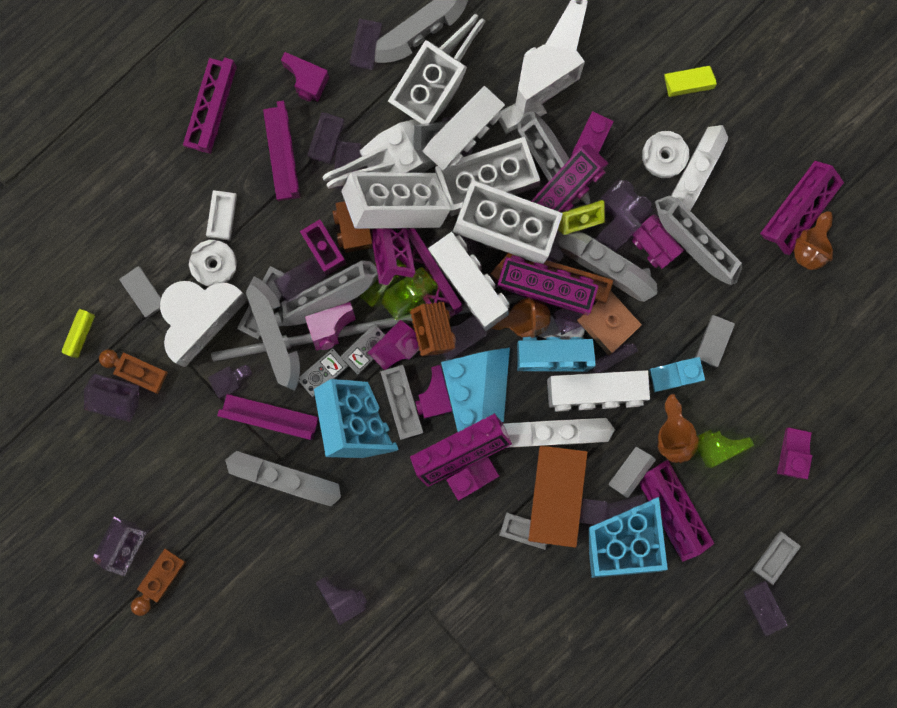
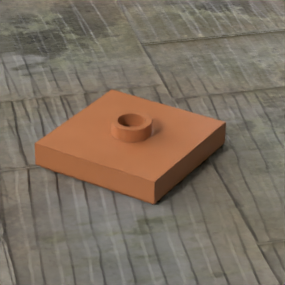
[577,290,642,355]

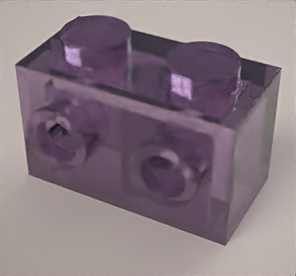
[84,374,139,422]
[92,516,147,576]

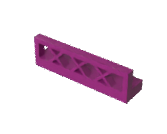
[183,58,237,154]
[263,100,301,201]
[760,161,844,255]
[370,228,415,285]
[393,228,463,318]
[217,394,319,440]
[639,460,714,562]

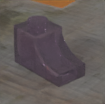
[316,576,367,625]

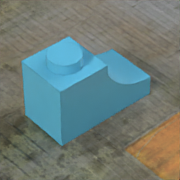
[649,357,705,392]

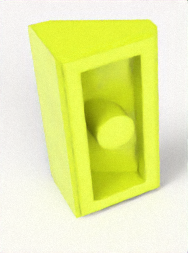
[664,66,717,97]
[558,200,605,235]
[62,309,95,358]

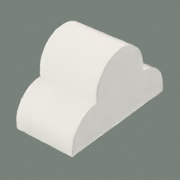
[160,281,248,367]

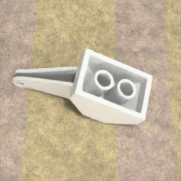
[515,0,587,115]
[388,14,485,124]
[322,119,437,189]

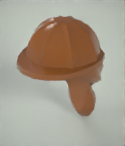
[794,211,833,270]
[491,297,551,338]
[658,394,699,463]

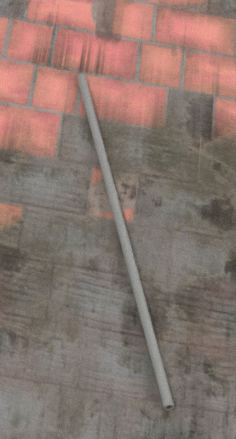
[211,268,651,362]

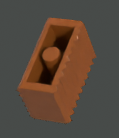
[410,302,456,356]

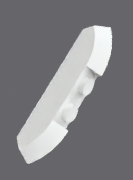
[671,125,728,211]
[504,418,615,448]

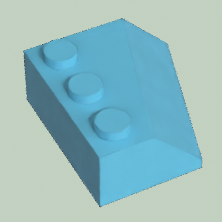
[517,337,595,372]
[441,348,510,432]
[314,379,399,458]
[589,497,668,578]

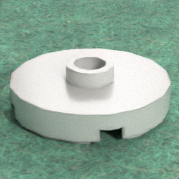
[642,131,689,178]
[189,240,237,286]

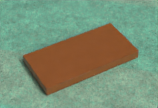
[528,446,587,548]

